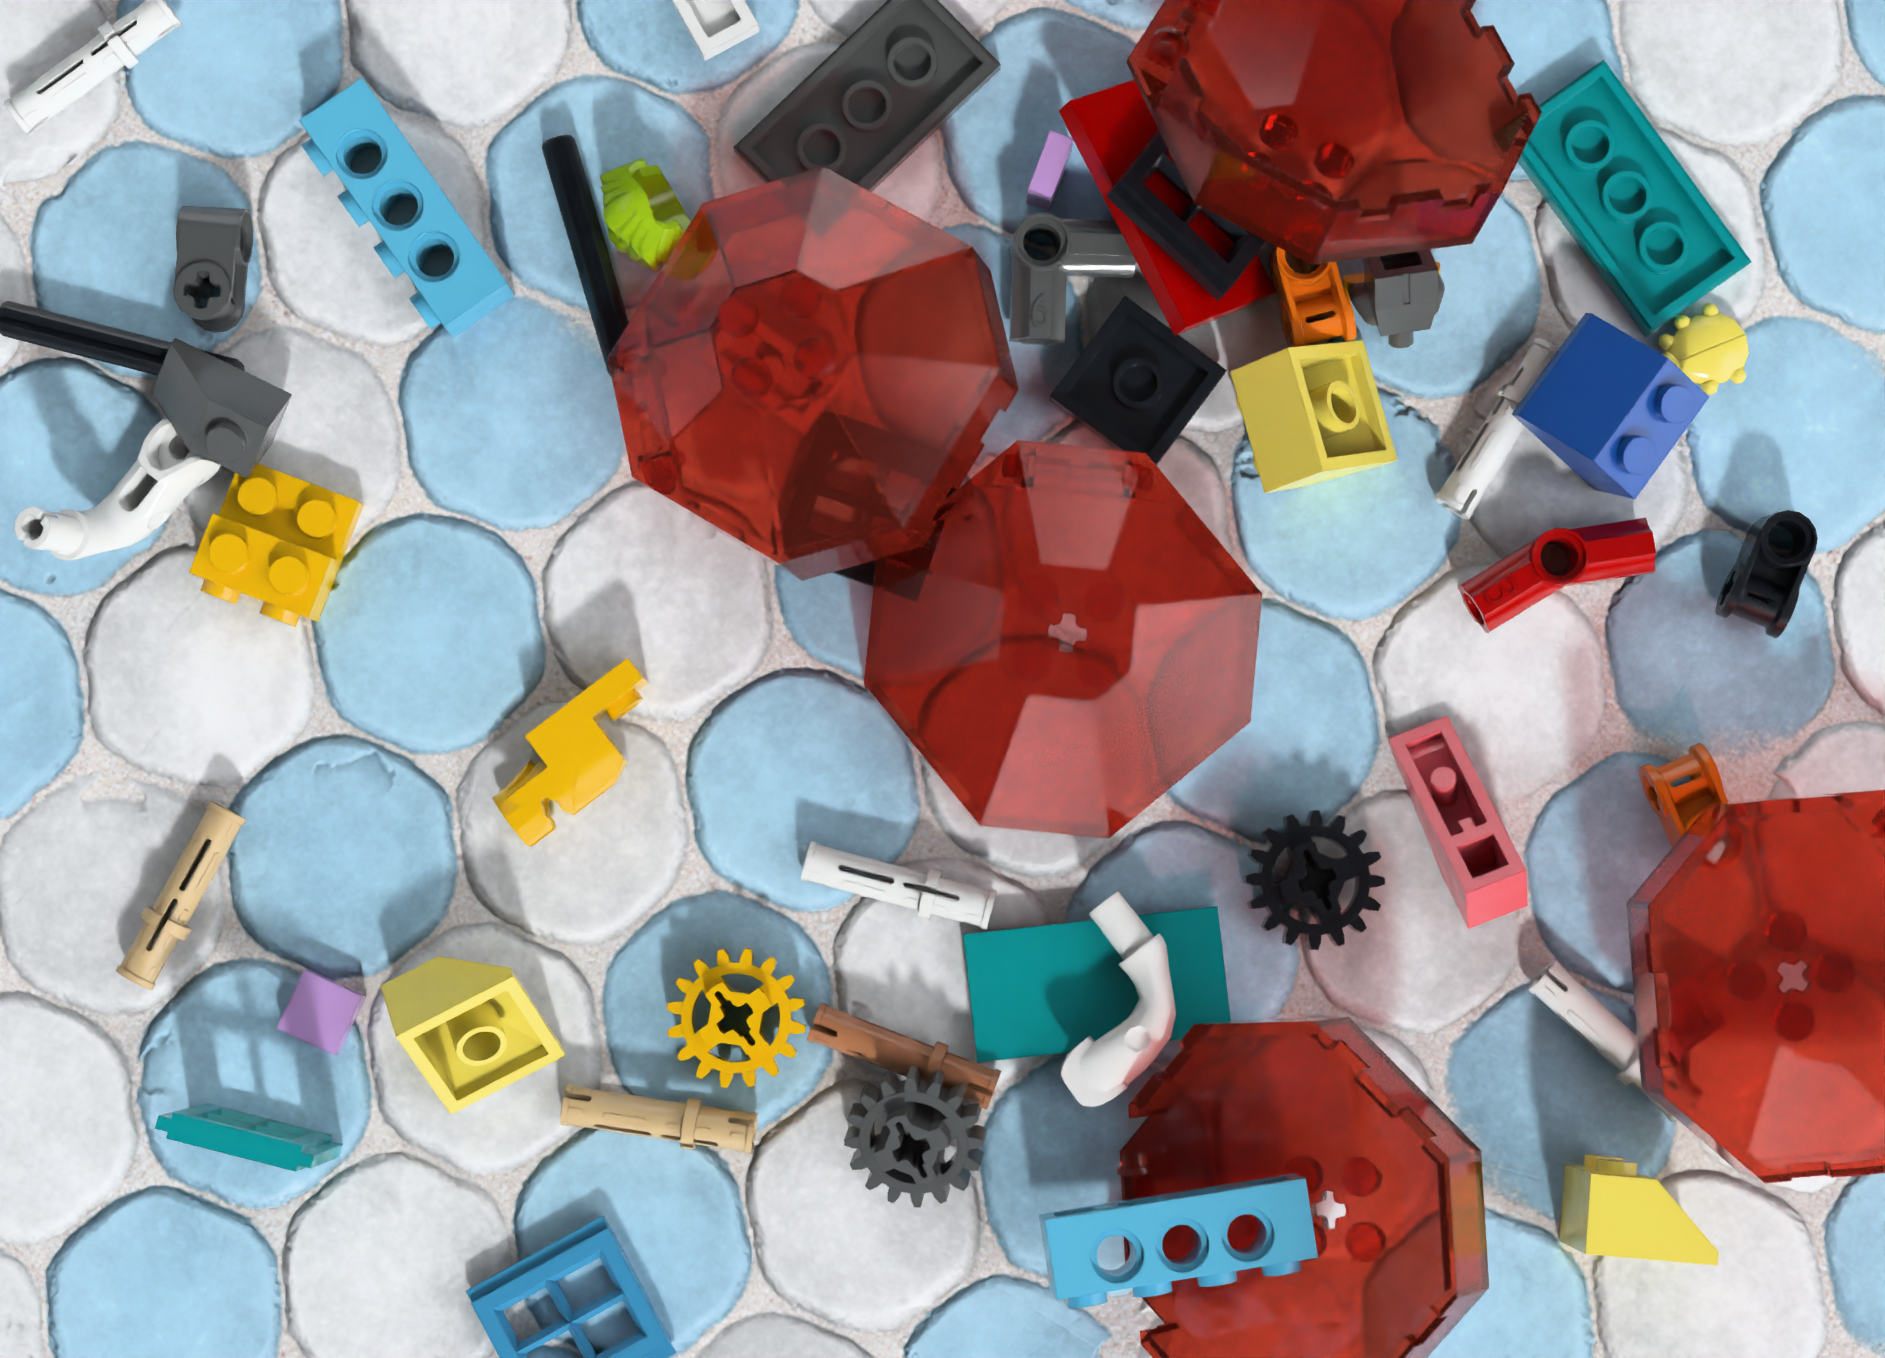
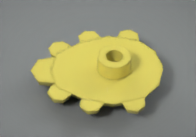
[1658,303,1749,395]

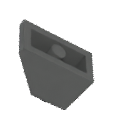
[152,338,292,478]

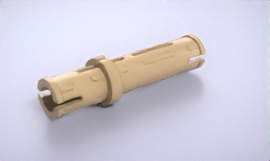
[116,801,247,990]
[560,1084,759,1154]

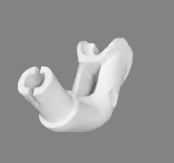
[14,419,221,561]
[1060,891,1176,1107]

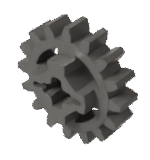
[844,1066,987,1208]

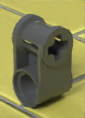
[173,206,253,333]

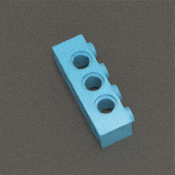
[299,78,515,338]
[1038,1173,1318,1308]

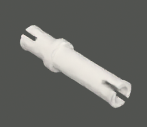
[4,0,182,136]
[1434,338,1559,520]
[801,841,997,930]
[1528,960,1700,1122]

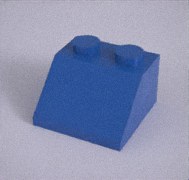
[1512,313,1709,499]

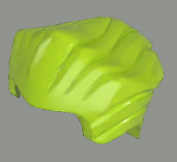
[600,158,700,273]

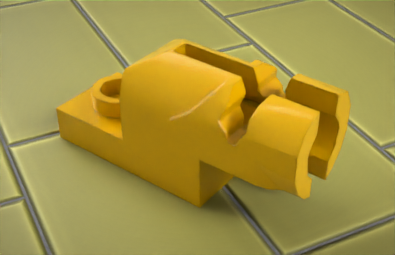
[492,658,648,847]

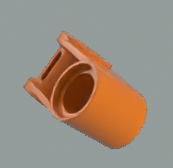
[1269,226,1357,347]
[1639,743,1743,871]

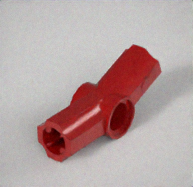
[1457,518,1656,633]

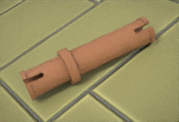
[807,1002,1001,1109]

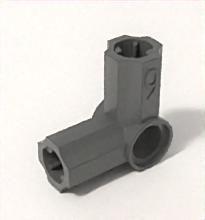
[1008,213,1136,345]

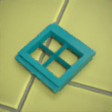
[155,1103,343,1172]

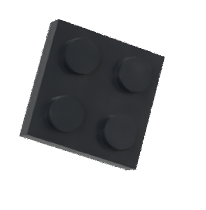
[1049,296,1227,475]

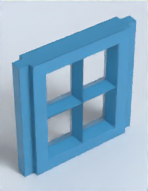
[466,1215,677,1358]

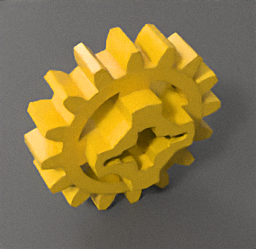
[666,948,807,1088]

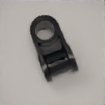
[1715,510,1818,638]

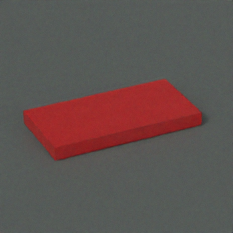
[1059,71,1276,336]

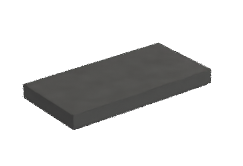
[733,0,1001,240]

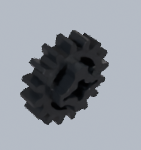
[1243,810,1385,950]

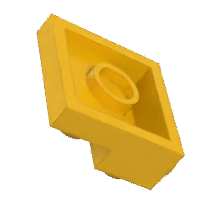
[189,464,364,627]

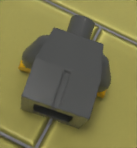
[1344,235,1445,348]

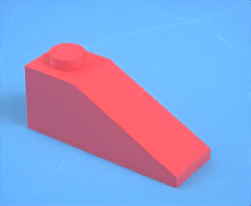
[1388,716,1528,929]

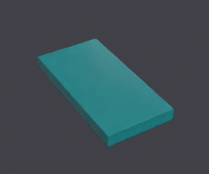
[1499,60,1751,337]
[963,906,1232,1062]

